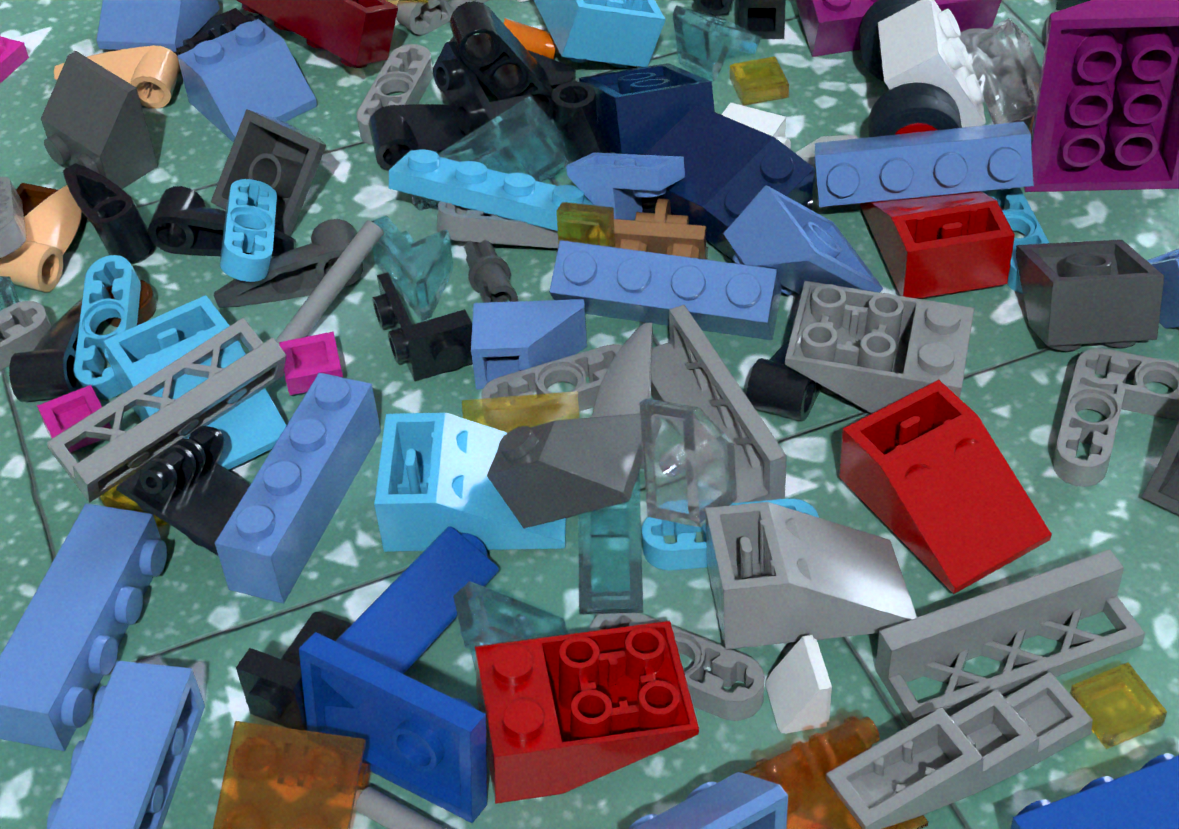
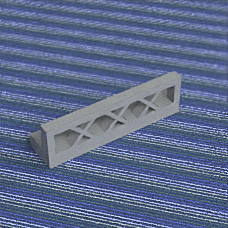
[651,305,787,504]
[47,318,287,503]
[875,549,1145,725]

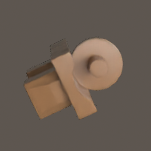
[608,199,708,260]

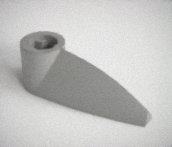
[589,322,653,469]

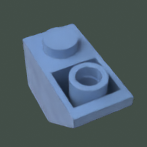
[471,299,587,389]

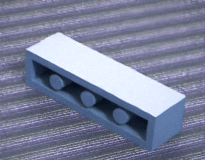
[815,121,1034,207]
[549,240,782,340]
[215,372,381,604]
[0,503,167,751]
[47,661,205,829]

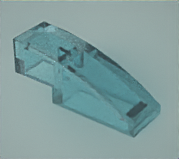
[578,470,643,615]

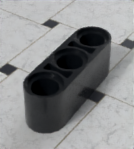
[450,1,553,127]

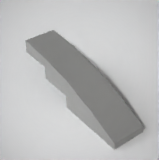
[826,672,1093,829]

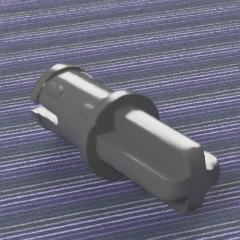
[464,240,518,303]

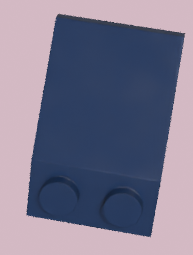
[579,63,715,155]
[644,105,815,261]

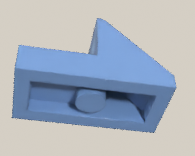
[566,152,685,222]

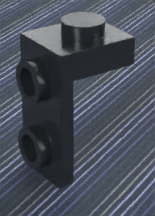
[433,41,539,149]
[372,272,473,381]
[236,612,352,735]

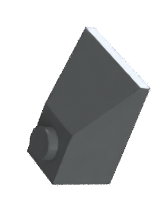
[211,109,326,237]
[487,412,656,528]

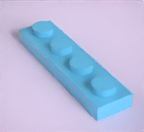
[388,149,600,237]

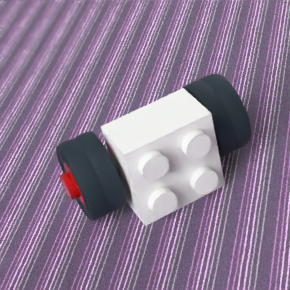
[859,0,988,137]

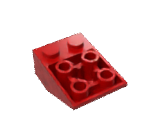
[859,191,1015,299]
[839,380,1052,594]
[475,621,699,804]

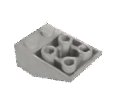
[785,281,974,413]
[705,502,917,649]

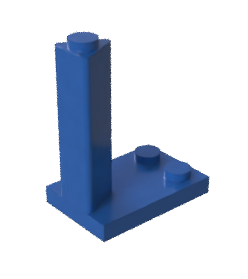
[299,526,499,823]

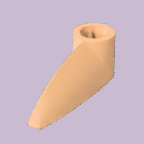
[54,45,180,109]
[0,185,82,292]

